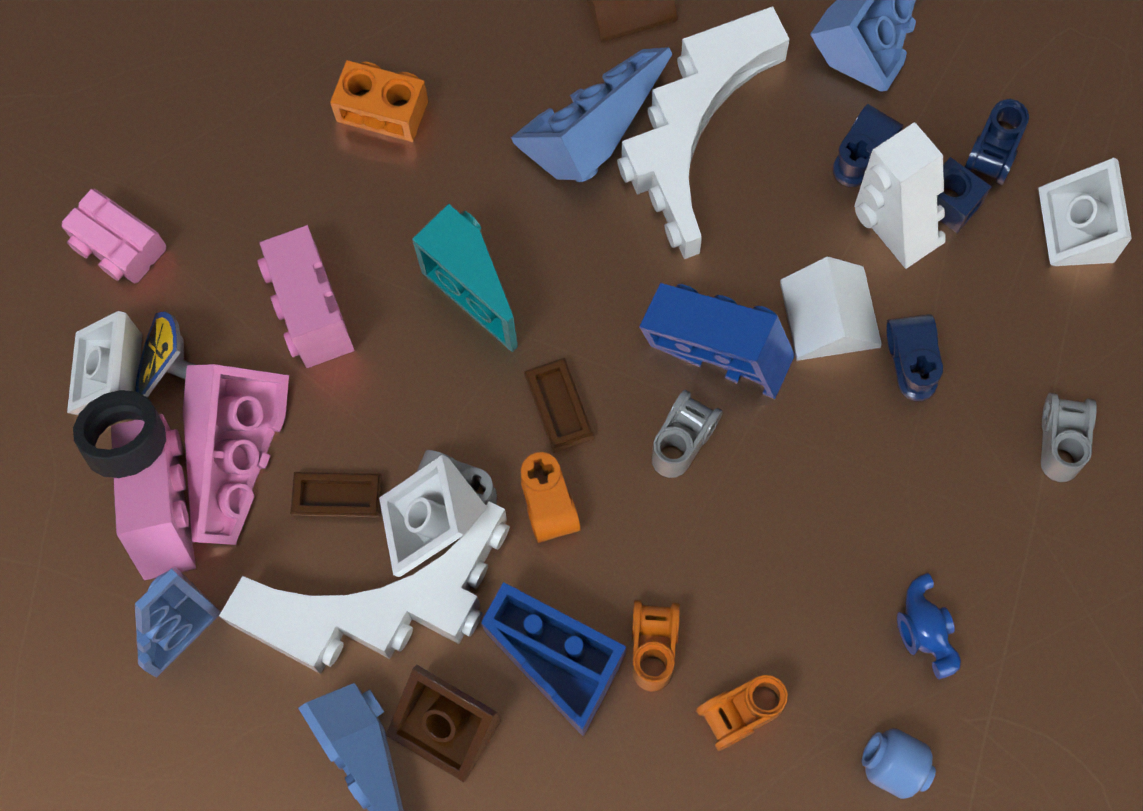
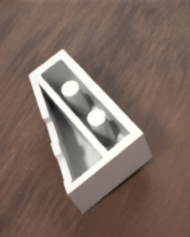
[854,122,945,269]

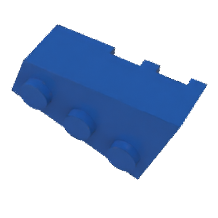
[639,283,795,399]
[481,582,626,736]

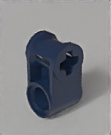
[965,99,1029,185]
[833,104,904,187]
[886,314,943,401]

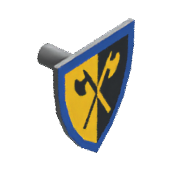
[135,311,195,397]

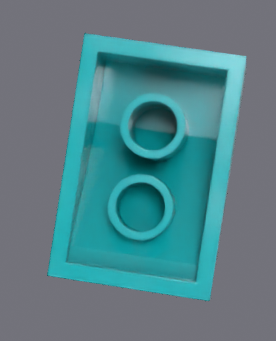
[412,204,518,352]

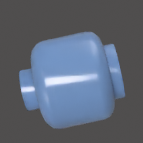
[862,728,936,799]

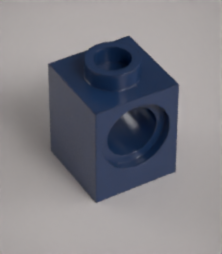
[937,157,991,234]

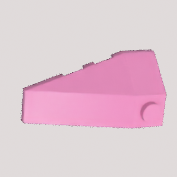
[183,364,289,545]

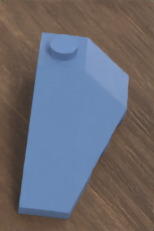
[810,0,916,92]

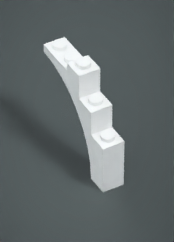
[617,6,790,259]
[219,501,510,674]

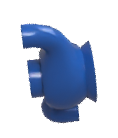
[897,573,961,680]

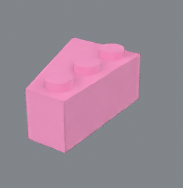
[257,225,355,368]
[111,414,196,581]

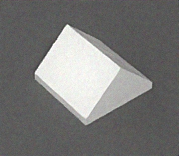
[1038,158,1132,266]
[780,256,882,361]
[67,311,143,415]
[379,455,487,577]

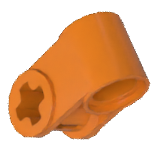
[521,452,581,543]
[632,600,680,692]
[696,675,788,751]

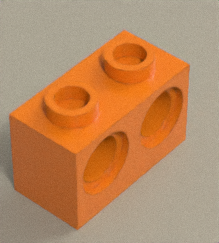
[330,60,429,142]

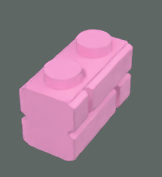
[62,188,166,284]

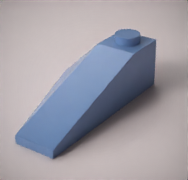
[511,47,673,182]
[135,567,221,678]
[298,683,404,811]

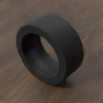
[73,390,166,478]

